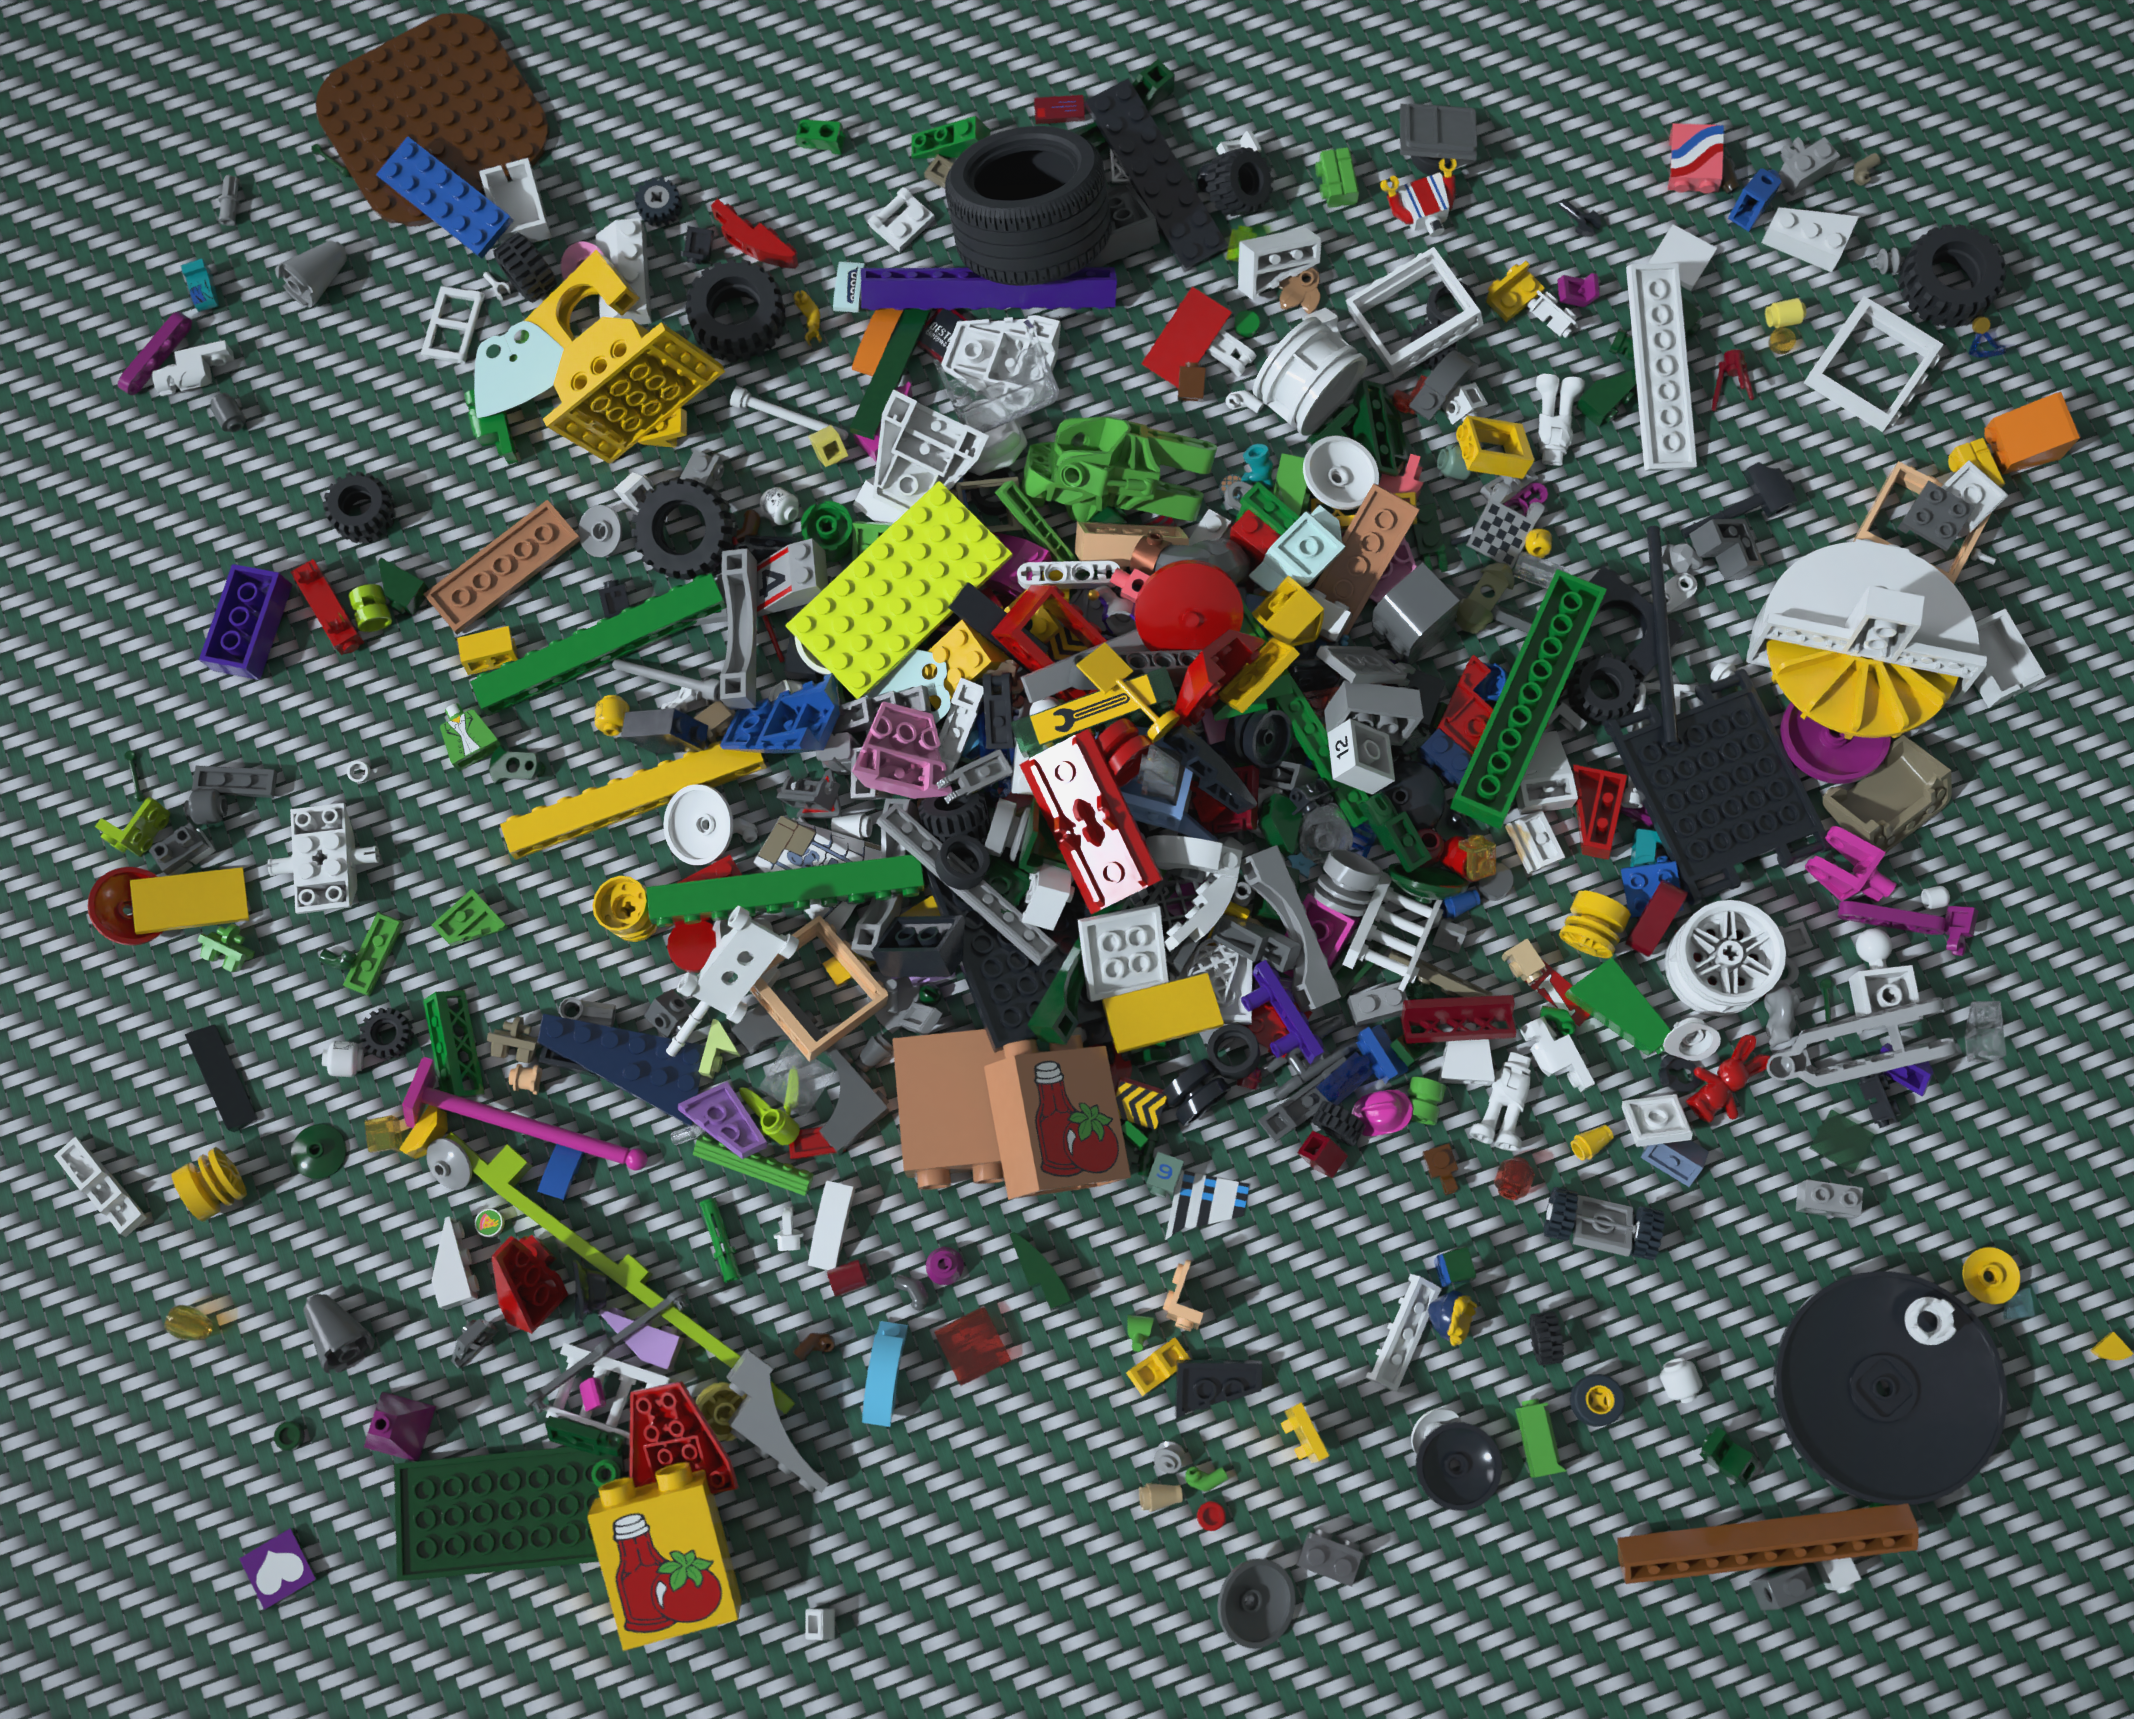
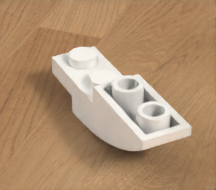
[1164,874,1239,951]

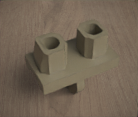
[487,1016,542,1063]

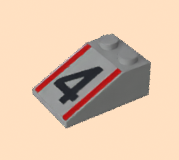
[757,538,828,617]

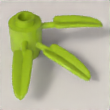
[739,1066,800,1145]

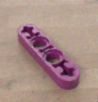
[118,311,192,395]
[1838,901,1946,935]

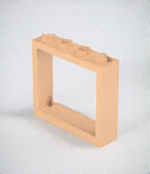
[1853,461,1992,584]
[749,915,888,1062]

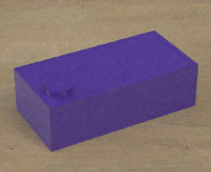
[199,564,292,680]

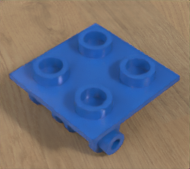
[1621,856,1684,918]

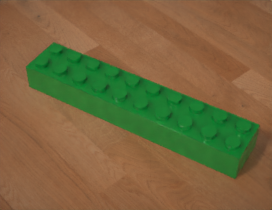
[1450,569,1607,830]

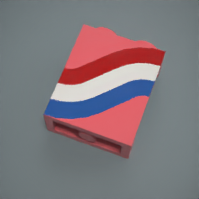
[1667,124,1724,193]

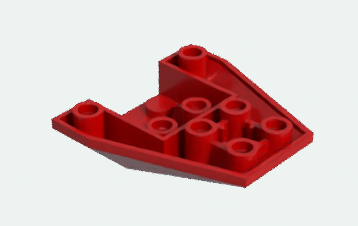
[1172,629,1265,729]
[630,1381,738,1494]

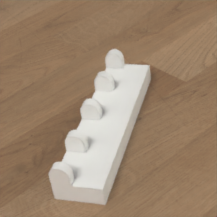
[1365,1274,1441,1392]

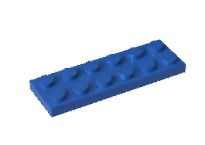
[376,137,514,259]

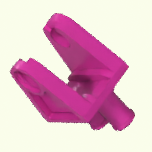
[1805,826,1897,903]

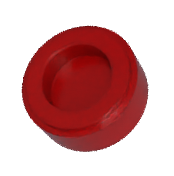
[1197,1502,1226,1531]

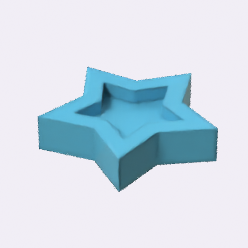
[1287,848,1318,879]

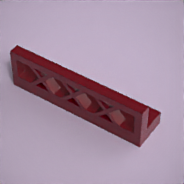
[1401,995,1517,1043]

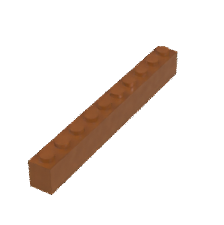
[1617,1503,1919,1584]

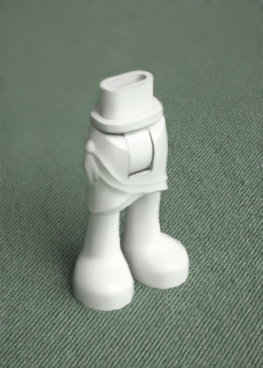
[1536,374,1585,466]
[1469,1052,1531,1152]

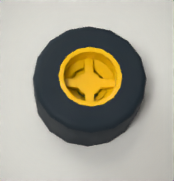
[1570,1374,1625,1427]

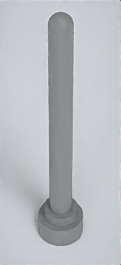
[612,659,720,702]

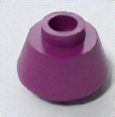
[926,1247,964,1285]

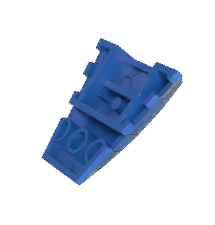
[720,673,840,754]

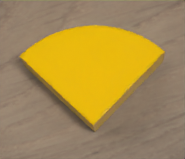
[2090,1332,2134,1361]

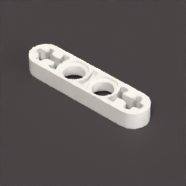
[1017,561,1120,589]

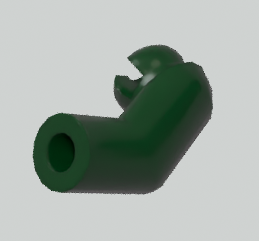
[319,949,357,970]

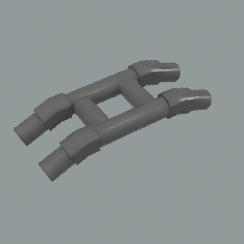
[1259,1017,1358,1101]

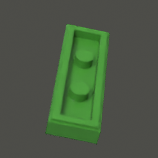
[343,912,404,997]

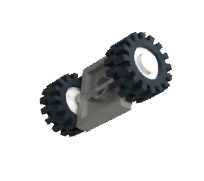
[1543,1187,1665,1261]

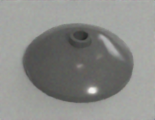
[1218,1558,1295,1649]

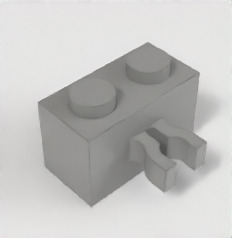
[1779,137,1840,196]

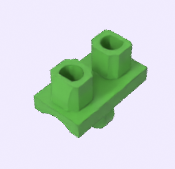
[197,924,255,972]

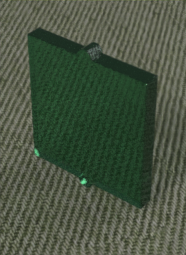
[1809,1109,1875,1174]

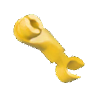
[794,290,822,346]

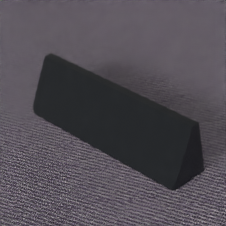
[948,582,1049,673]
[185,1024,259,1133]

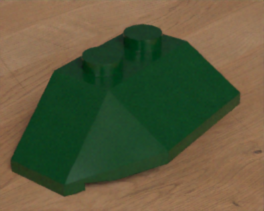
[1349,379,1409,477]

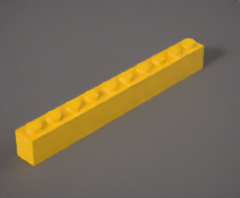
[500,741,767,860]

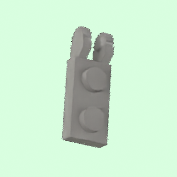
[936,749,1013,804]

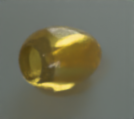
[164,1305,213,1341]

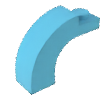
[862,1321,908,1427]

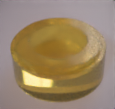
[1768,327,1796,355]

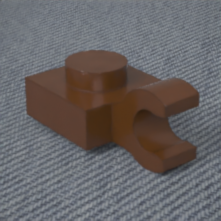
[1422,1143,1459,1196]

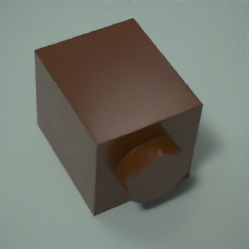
[1177,362,1206,402]

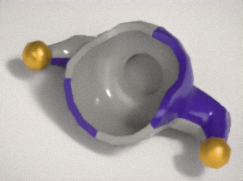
[1088,585,1137,636]

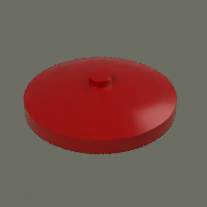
[1134,560,1244,651]

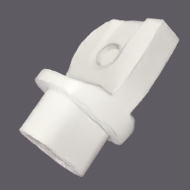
[774,1207,803,1251]

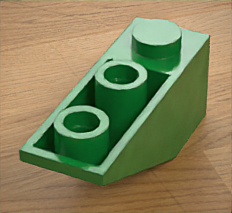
[911,116,991,159]

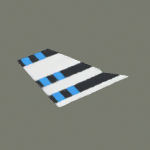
[1165,1170,1250,1240]

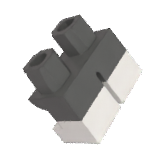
[149,823,216,876]

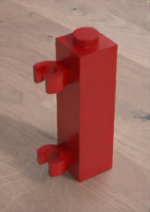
[291,559,365,656]

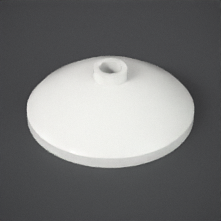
[1303,436,1379,510]
[664,785,733,865]

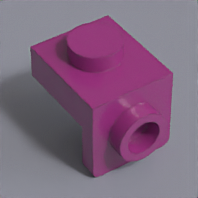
[1557,273,1600,307]

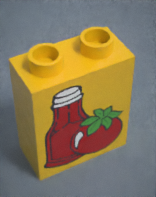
[587,1462,742,1651]

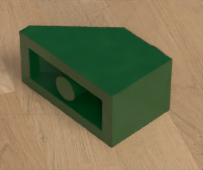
[378,557,429,616]

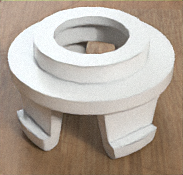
[1905,1297,1956,1345]

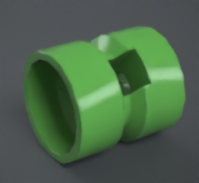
[1408,1077,1446,1125]

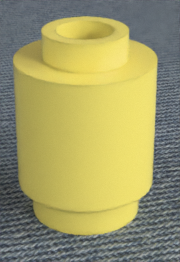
[1765,298,1806,328]

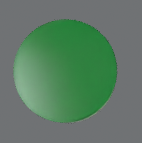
[1234,310,1260,338]

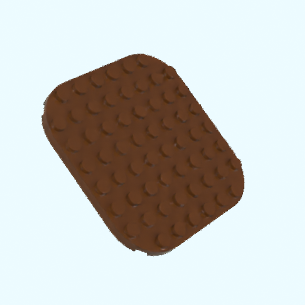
[316,13,549,227]

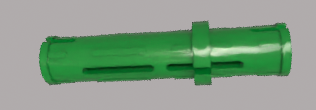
[699,1198,742,1283]

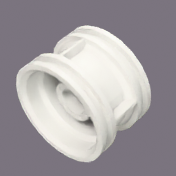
[1253,317,1367,436]
[1665,900,1786,1017]

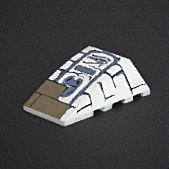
[754,816,881,934]

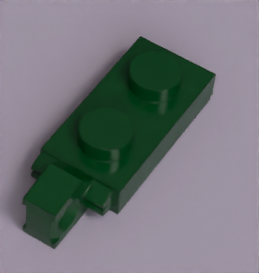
[545,1416,626,1457]

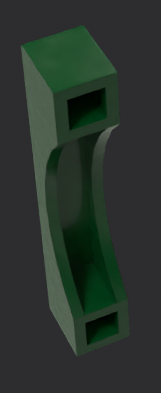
[1074,59,1175,153]
[1576,296,1704,427]
[1027,897,1136,1045]

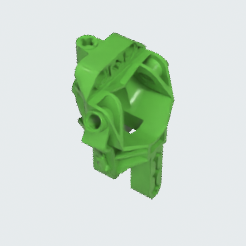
[1019,417,1218,522]

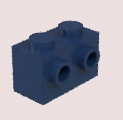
[1417,728,1472,791]

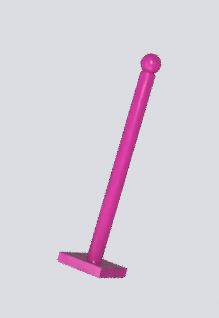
[402,1057,648,1171]

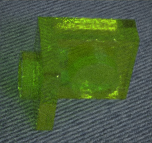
[1226,225,1257,262]

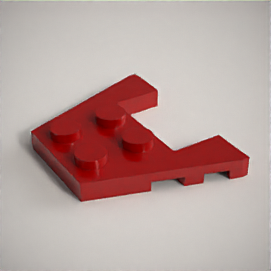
[1437,655,1550,757]

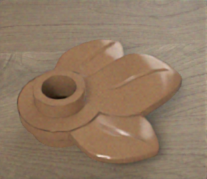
[1277,268,1321,314]

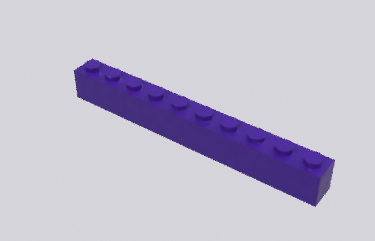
[861,267,1117,310]

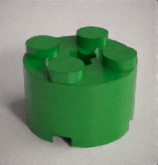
[801,501,853,562]

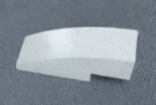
[808,1180,855,1270]

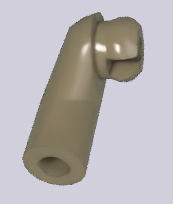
[1853,153,1880,186]

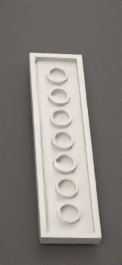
[1626,263,1697,471]

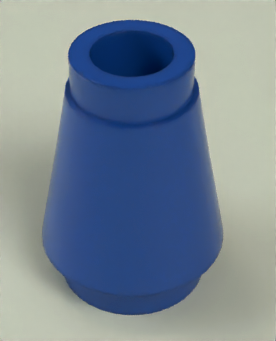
[1439,890,1480,919]

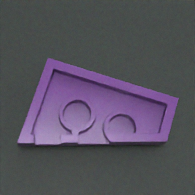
[678,1082,767,1159]

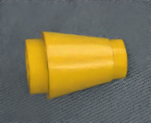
[1571,1125,1614,1161]

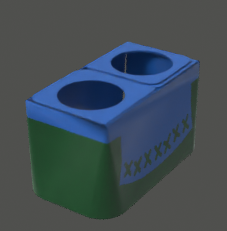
[1434,1245,1476,1288]

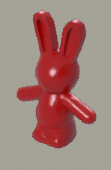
[1686,1034,1772,1122]

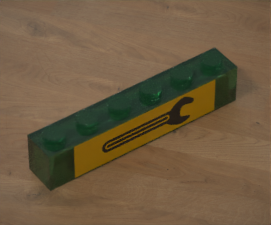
[1010,666,1177,759]

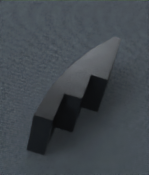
[1163,724,1257,814]

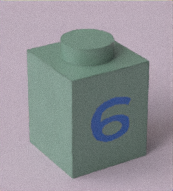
[1147,1152,1184,1198]

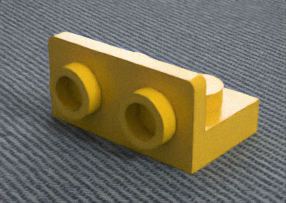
[1486,261,1545,322]

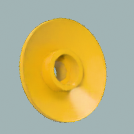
[1962,1247,2020,1304]

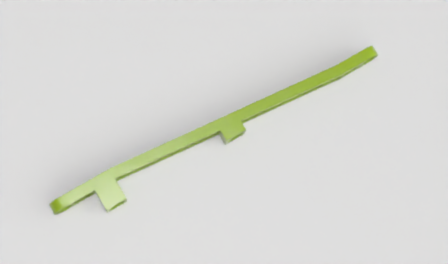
[445,1131,795,1414]

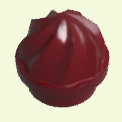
[1236,1067,1262,1090]

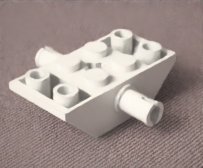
[268,803,380,914]

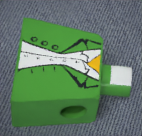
[440,703,502,772]

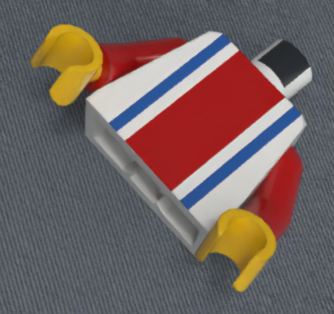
[1380,159,1457,237]

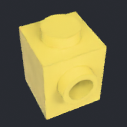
[808,425,848,467]

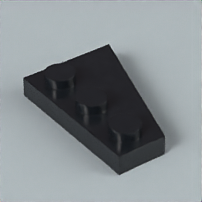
[1175,1360,1262,1418]

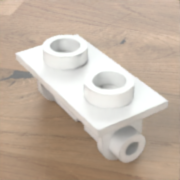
[1528,290,1579,339]

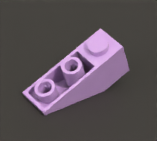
[599,1307,684,1371]

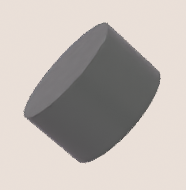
[1475,862,1514,901]

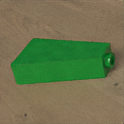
[1564,957,1671,1056]

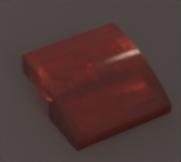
[934,1306,1011,1386]

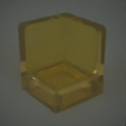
[364,1115,402,1153]

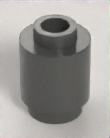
[210,393,246,432]

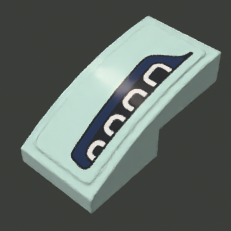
[833,262,864,312]

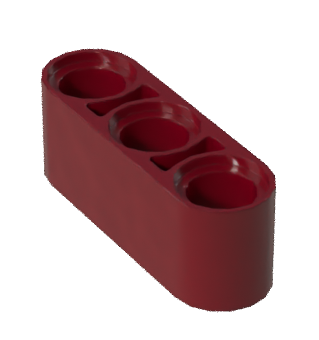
[1625,879,1688,957]

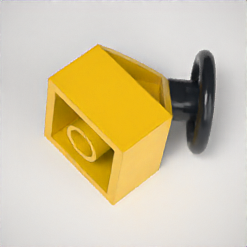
[1251,575,1327,667]

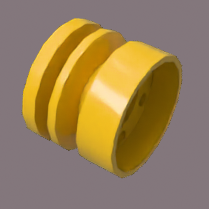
[592,876,658,942]
[1559,890,1631,958]
[172,1147,247,1222]

